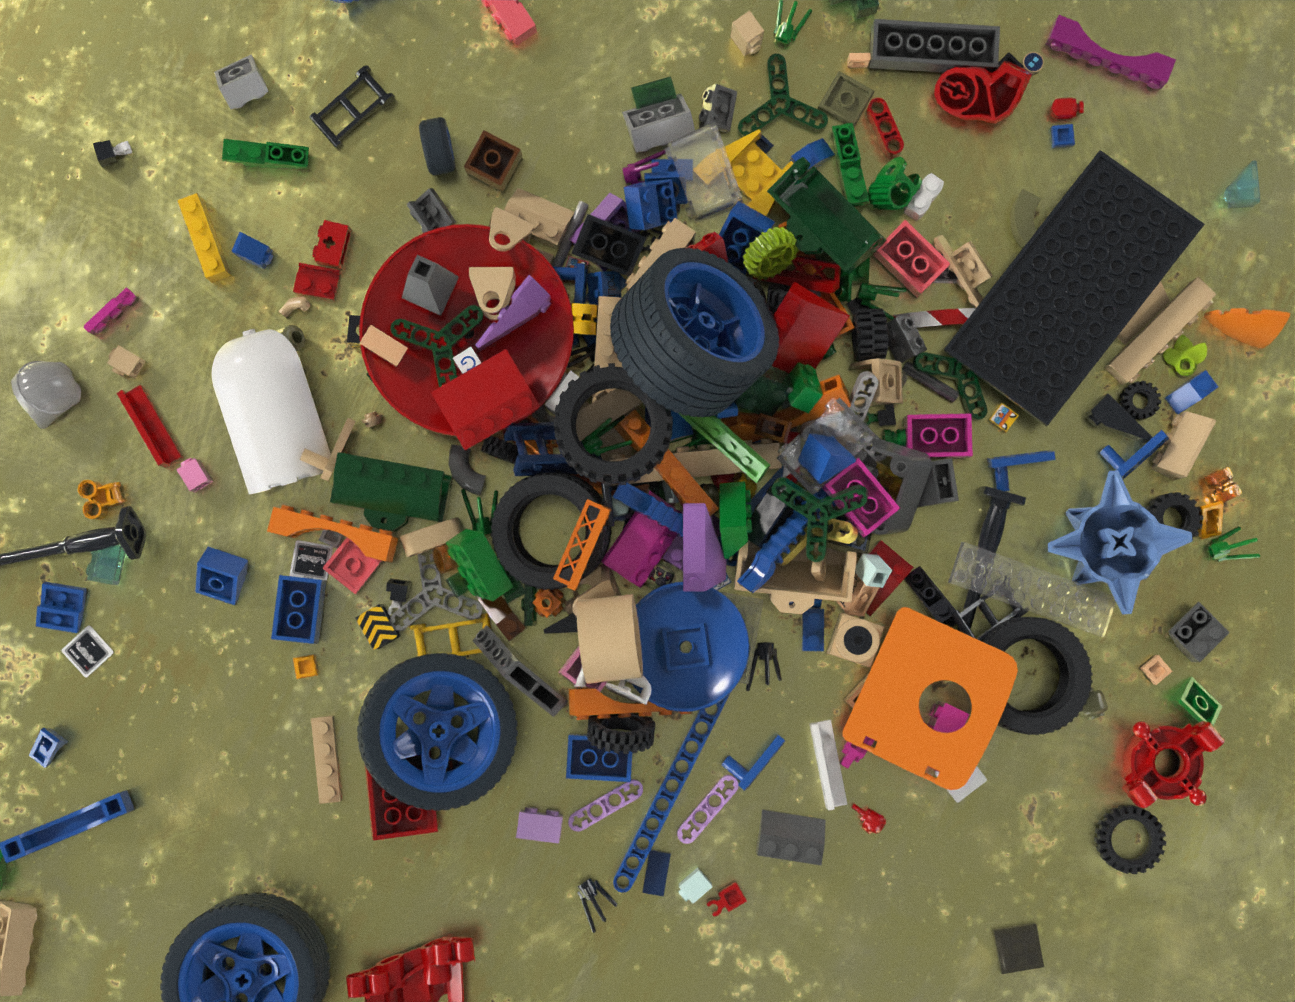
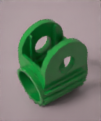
[867,157,922,210]

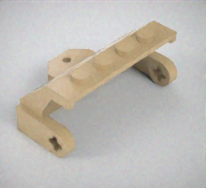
[734,541,856,614]

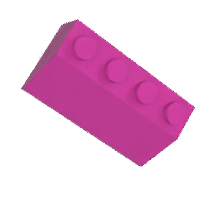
[601,491,683,588]

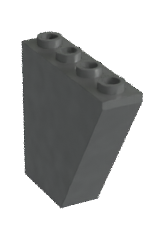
[473,625,568,717]

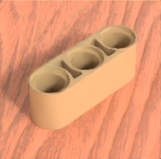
[400,517,463,557]

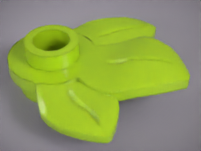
[1163,335,1207,376]

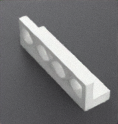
[809,720,848,810]

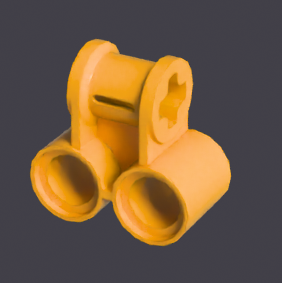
[78,480,126,520]

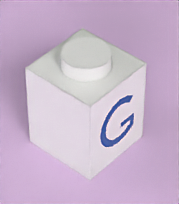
[453,347,481,373]

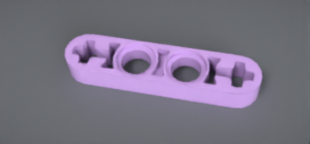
[677,775,738,844]
[568,779,643,832]

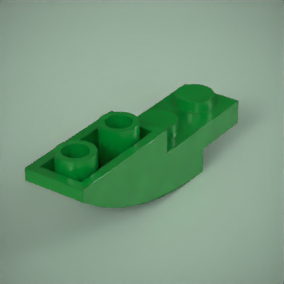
[832,123,869,207]
[222,139,309,169]

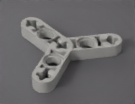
[800,371,887,461]
[390,549,482,631]

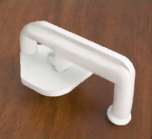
[574,668,652,705]

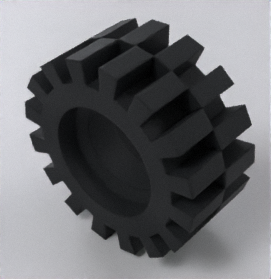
[1119,381,1162,420]
[481,436,519,464]

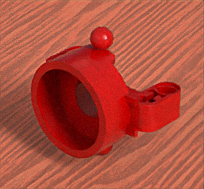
[1122,721,1225,808]

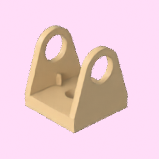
[489,207,534,251]
[469,267,516,320]
[850,358,903,407]
[573,564,621,616]

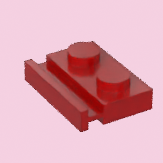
[293,263,341,301]

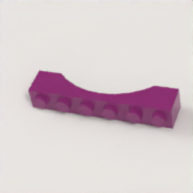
[1045,15,1176,89]

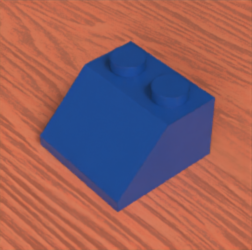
[195,547,248,605]

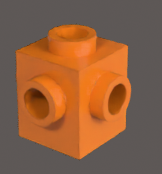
[532,589,566,618]

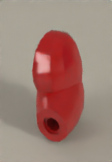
[934,61,1032,124]

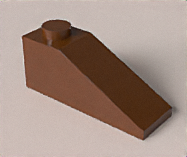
[476,595,527,641]

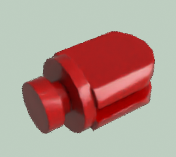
[1051,97,1084,119]

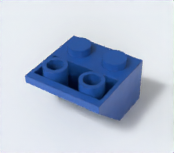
[624,179,678,230]

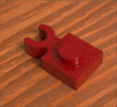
[706,881,747,917]

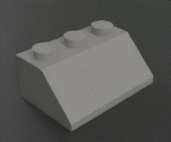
[622,94,696,153]

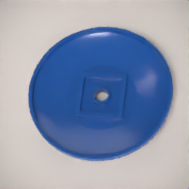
[632,582,749,712]

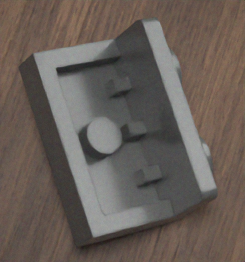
[407,188,456,233]
[887,313,927,364]

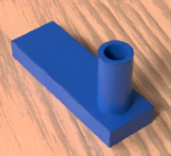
[553,263,588,320]
[1100,430,1170,480]
[987,450,1056,491]
[722,735,786,791]

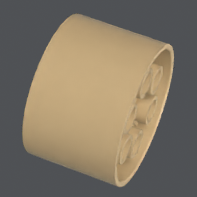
[577,594,643,684]

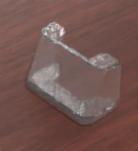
[664,122,743,224]
[777,398,877,495]

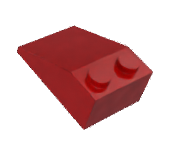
[866,540,914,616]

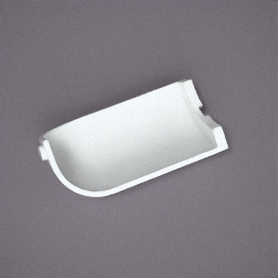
[212,329,331,495]

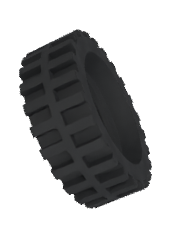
[554,363,673,486]

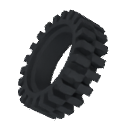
[587,713,655,754]
[1094,805,1166,874]

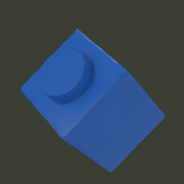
[789,138,835,178]
[232,232,273,269]
[1165,370,1218,414]

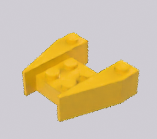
[693,129,793,217]

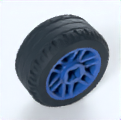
[419,117,456,175]

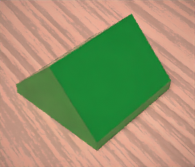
[1169,677,1223,726]

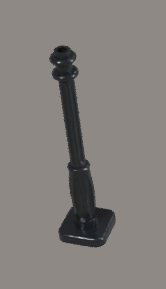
[957,486,1026,632]
[0,506,146,566]

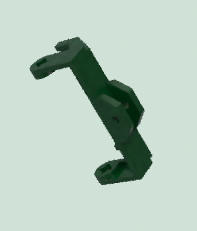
[767,157,887,275]
[330,452,453,532]

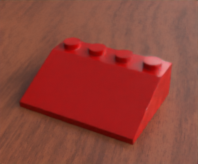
[768,281,850,376]
[431,349,540,450]
[365,750,438,841]

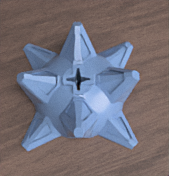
[1048,470,1192,614]

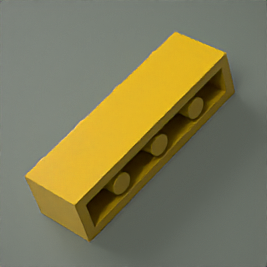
[177,193,232,283]

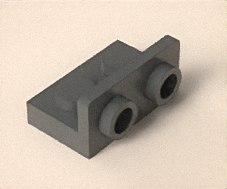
[699,84,737,133]

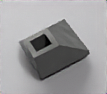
[402,255,459,316]

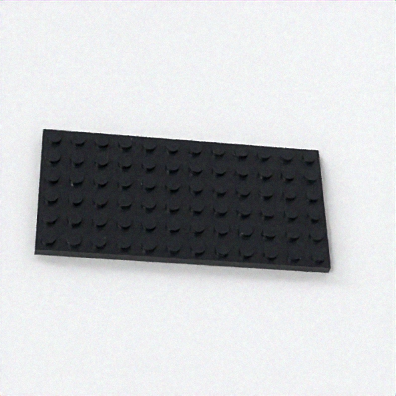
[944,150,1205,427]

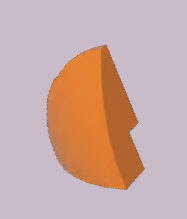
[1204,308,1290,348]

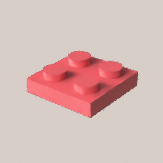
[323,538,383,594]

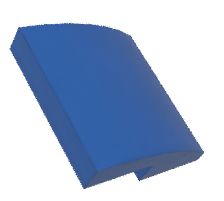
[36,582,87,633]

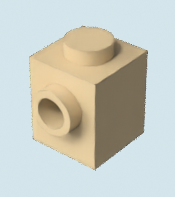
[107,345,146,379]

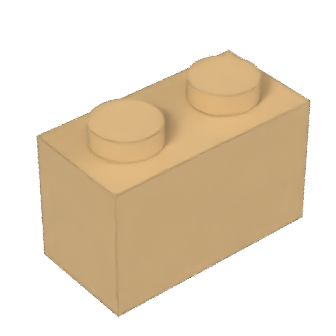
[730,11,764,56]

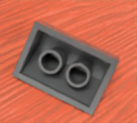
[756,809,826,866]

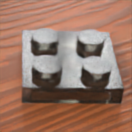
[993,922,1044,974]

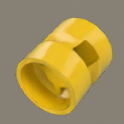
[571,303,598,335]

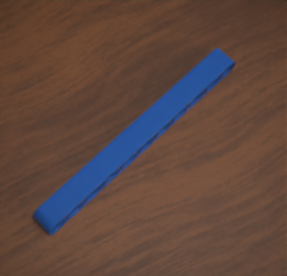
[613,694,730,893]

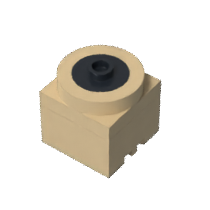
[826,613,884,668]

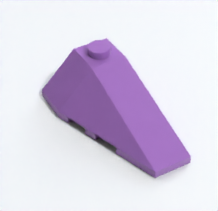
[475,275,551,351]
[683,503,726,592]

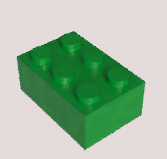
[445,529,513,601]

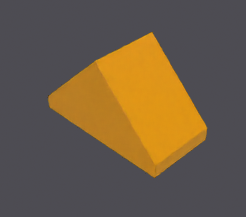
[1198,501,1224,540]

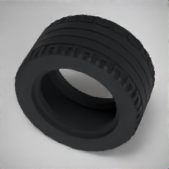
[491,472,612,590]
[982,617,1093,735]

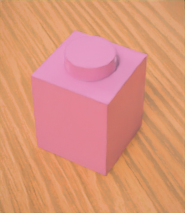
[177,458,213,493]

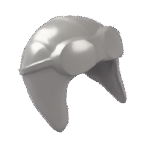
[11,361,81,429]

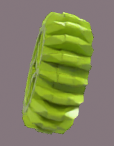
[743,226,799,280]

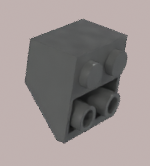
[917,458,959,508]
[1168,602,1230,663]

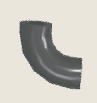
[448,444,486,496]

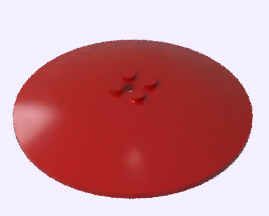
[359,224,574,436]

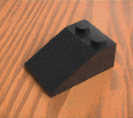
[572,214,646,277]

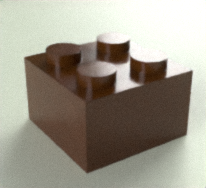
[464,130,522,192]

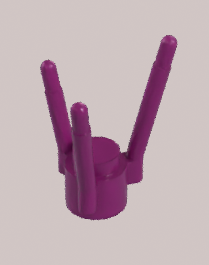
[622,150,667,185]

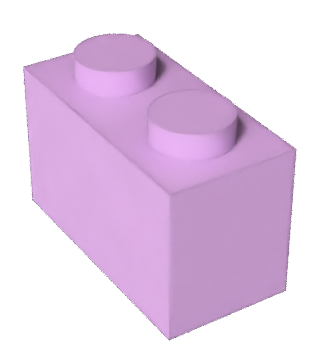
[516,807,563,843]

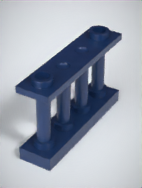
[504,422,602,476]

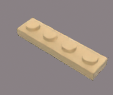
[311,716,342,804]

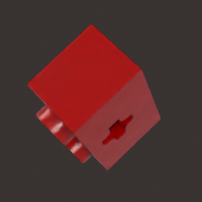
[312,220,352,270]

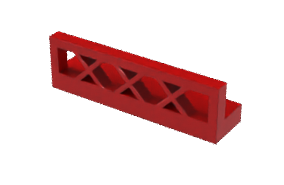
[752,255,841,294]
[116,385,184,468]

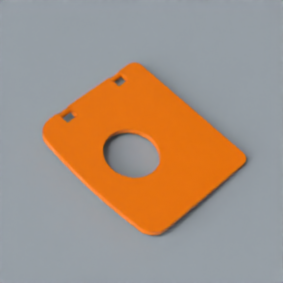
[843,607,1018,790]

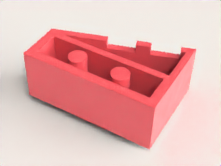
[481,0,537,46]

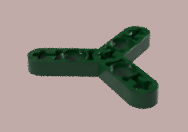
[737,53,828,137]
[390,305,484,387]
[913,352,988,421]
[772,477,869,562]

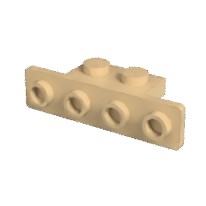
[934,235,993,308]

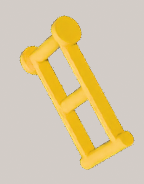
[409,613,491,656]

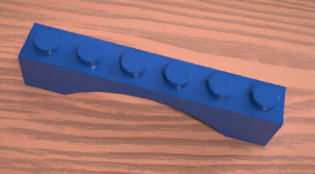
[0,790,135,863]

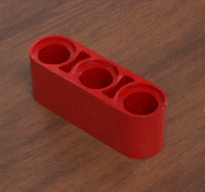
[866,98,904,159]

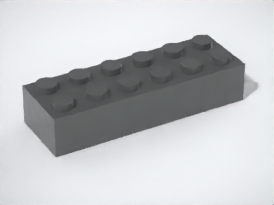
[869,19,1000,73]

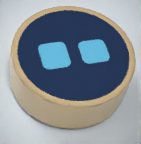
[1022,52,1044,74]

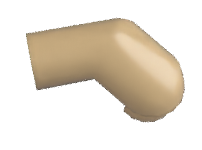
[279,296,310,318]

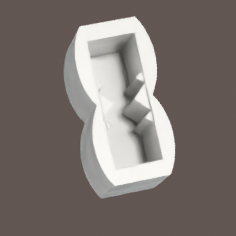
[904,173,944,221]

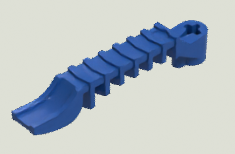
[737,479,836,593]
[612,482,738,566]

